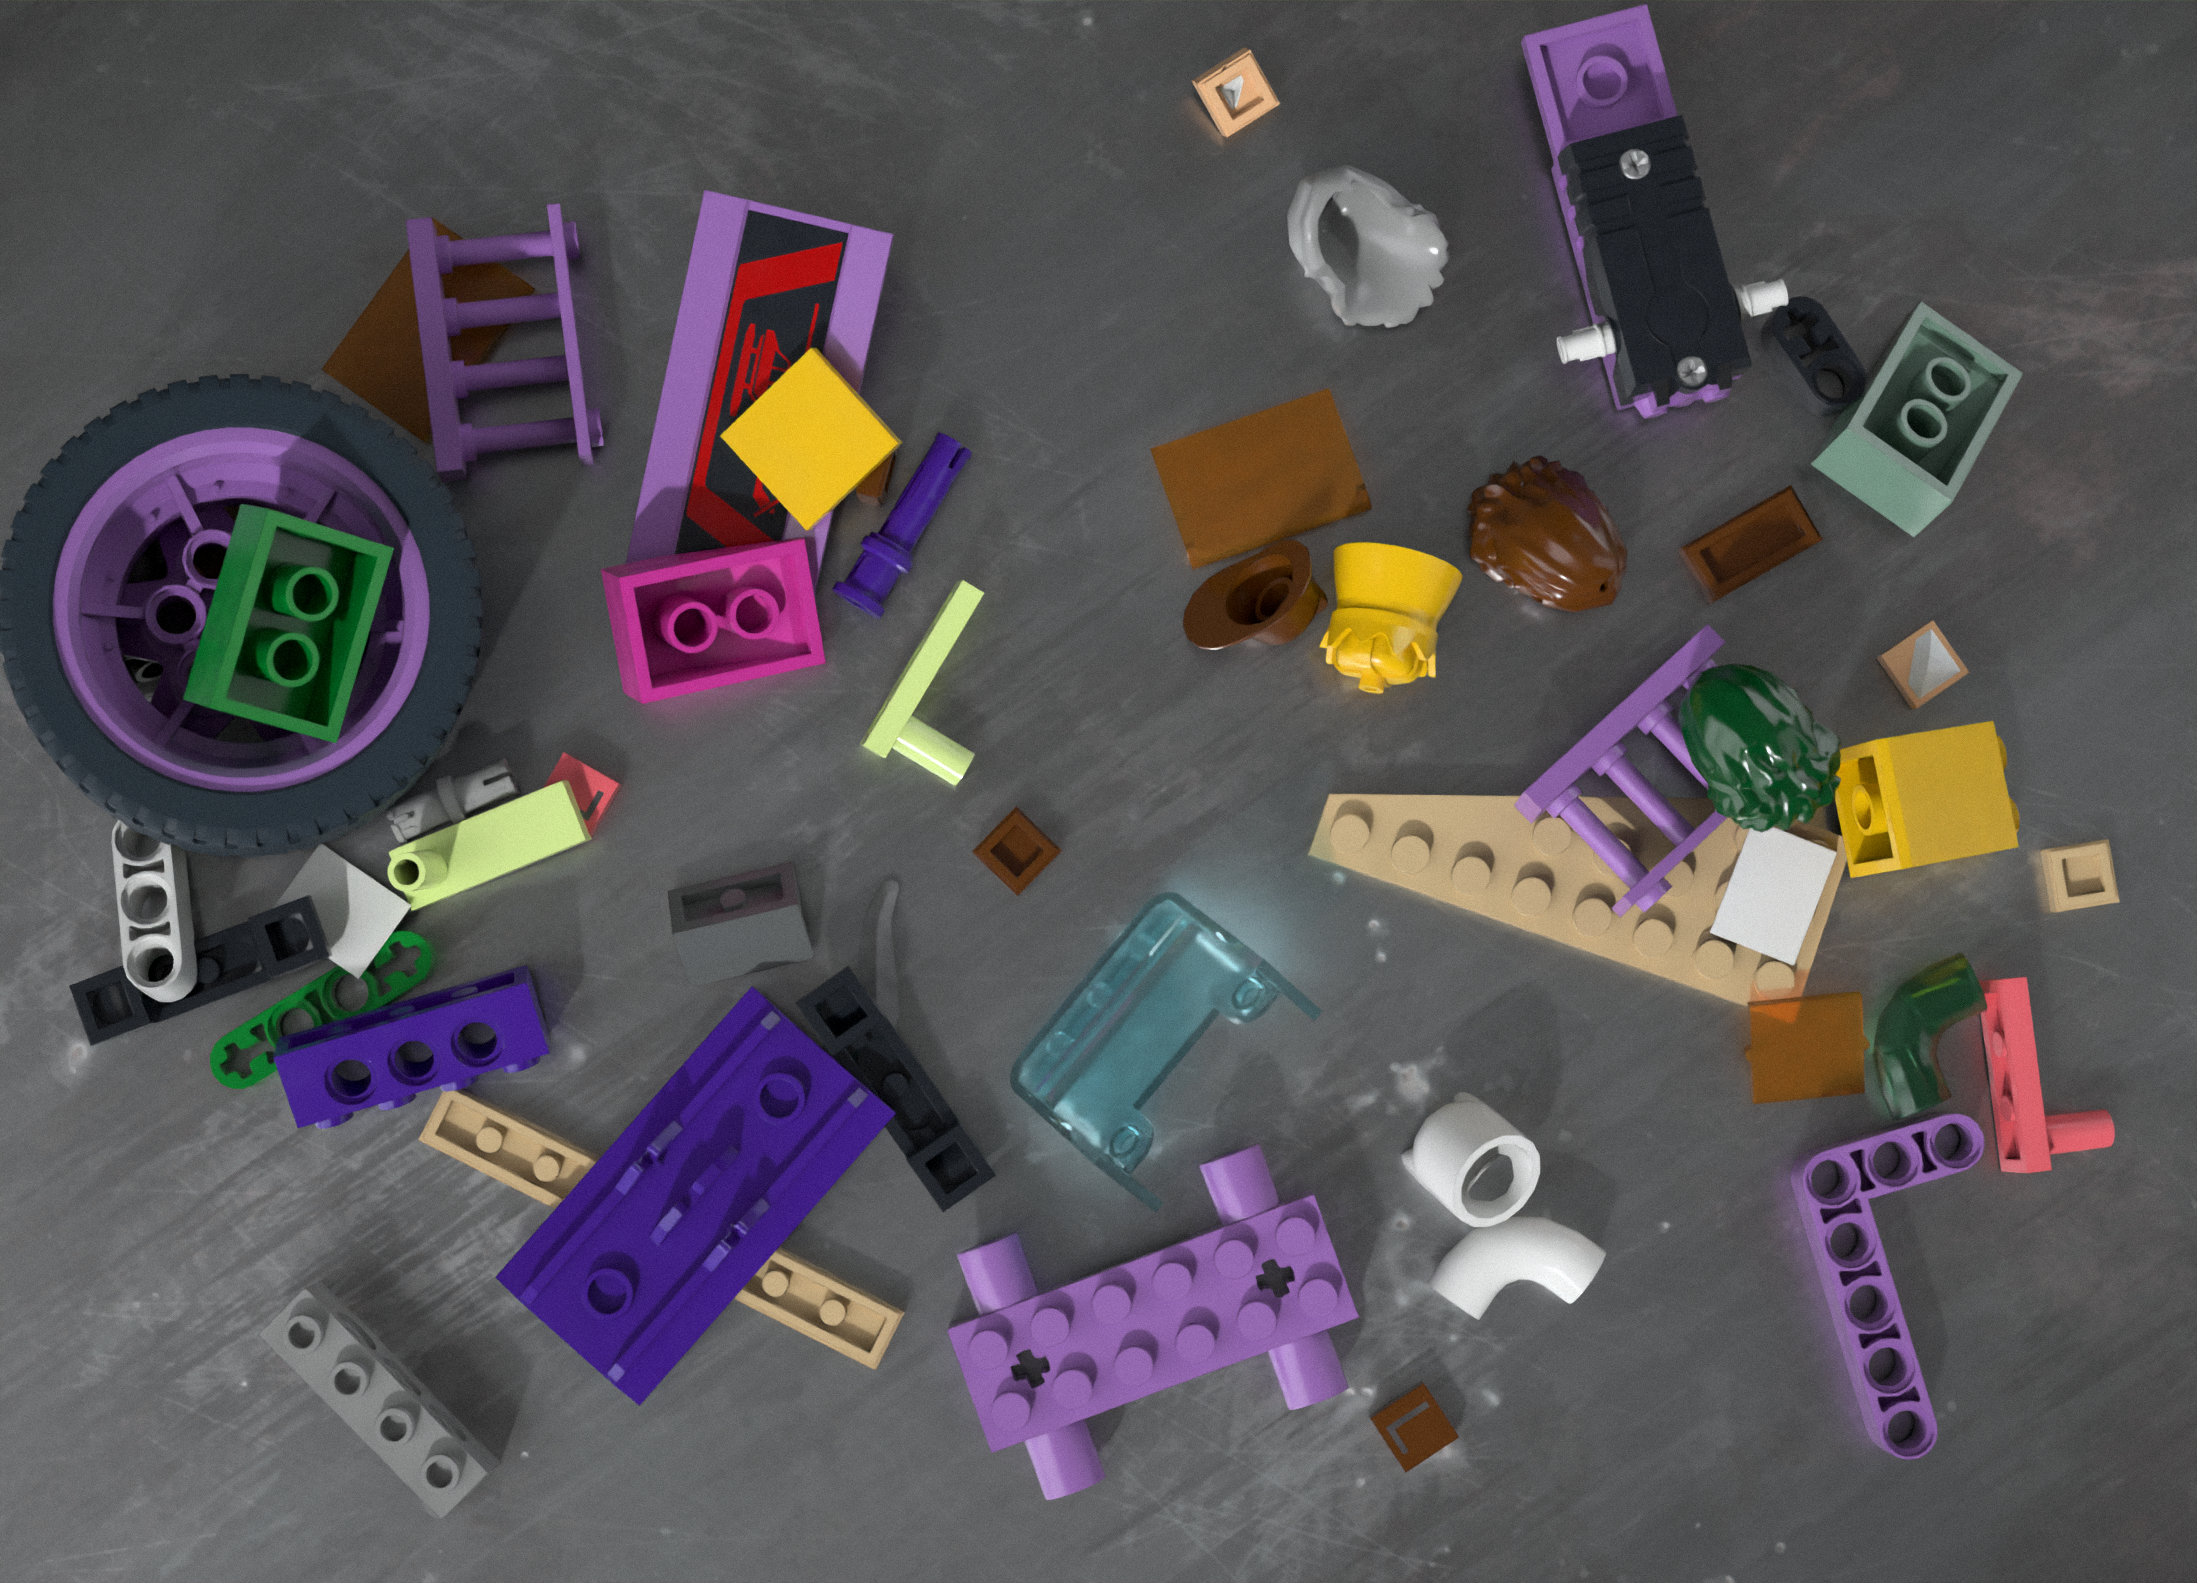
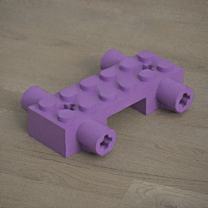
[947,1143,1359,1500]

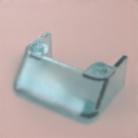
[1010,892,1323,1213]

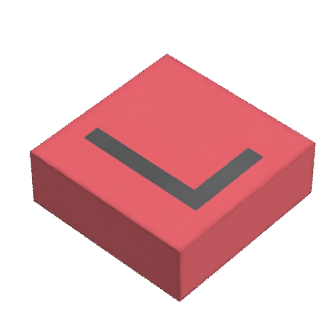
[543,752,622,838]

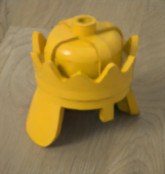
[1319,542,1463,694]

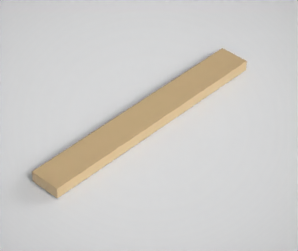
[418,1088,906,1370]

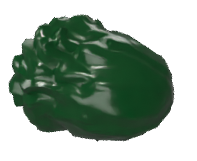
[1678,663,1842,833]

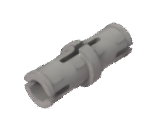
[385,757,520,844]

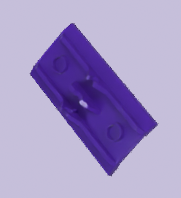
[495,986,896,1406]

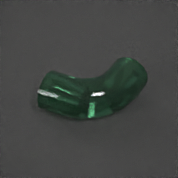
[1872,952,1987,1120]

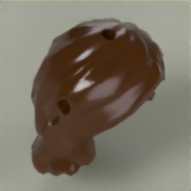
[1467,455,1628,613]

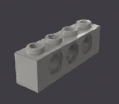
[259,1281,501,1520]

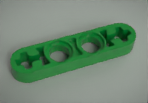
[210,931,437,1089]

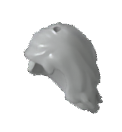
[1287,165,1450,328]

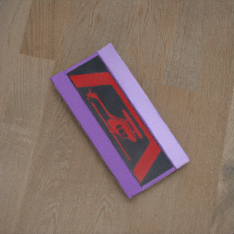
[626,190,895,597]

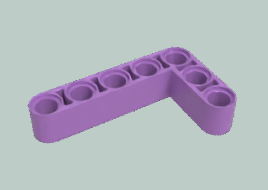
[1790,1112,1985,1460]

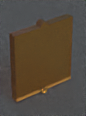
[1743,991,1870,1104]

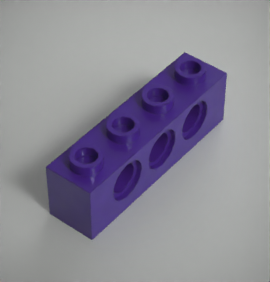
[273,965,550,1129]

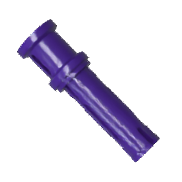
[832,432,972,619]

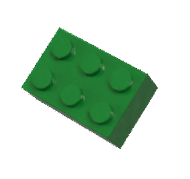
[183,504,394,743]

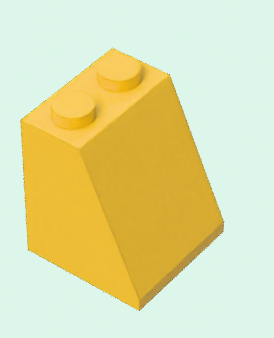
[1835,721,2020,878]

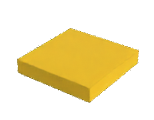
[720,348,903,531]

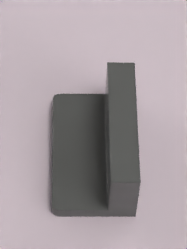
[668,862,814,986]

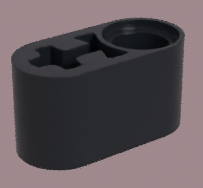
[1761,296,1866,417]

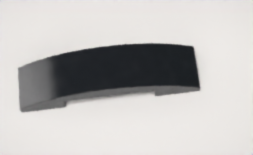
[69,895,333,1046]
[795,965,996,1212]

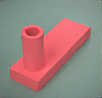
[1976,977,2115,1173]

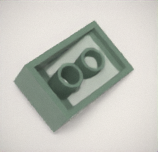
[1811,301,2023,537]

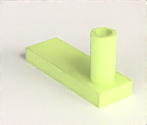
[859,580,984,786]
[387,780,592,911]

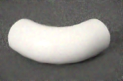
[1426,1216,1606,1320]

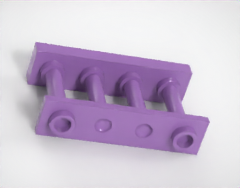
[405,203,604,482]
[1514,624,1727,918]

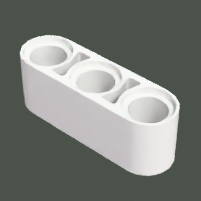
[111,820,197,1002]

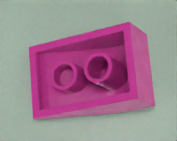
[601,537,826,704]

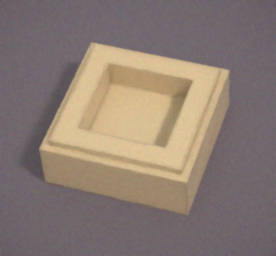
[2040,839,2120,913]

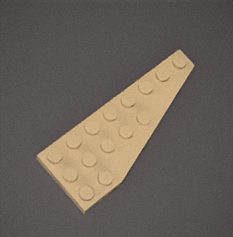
[1307,794,1847,1021]

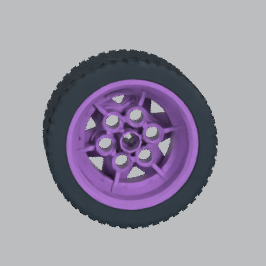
[0,374,484,858]

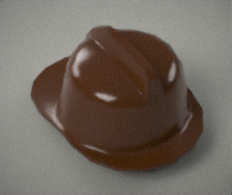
[1183,540,1328,650]

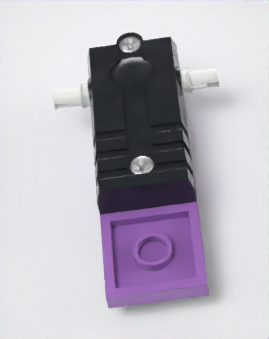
[1521,4,1789,419]

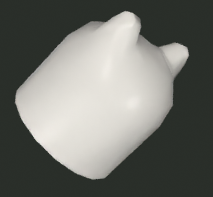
[1401,1092,1540,1227]

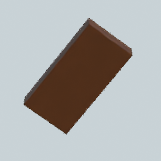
[1678,485,1823,604]

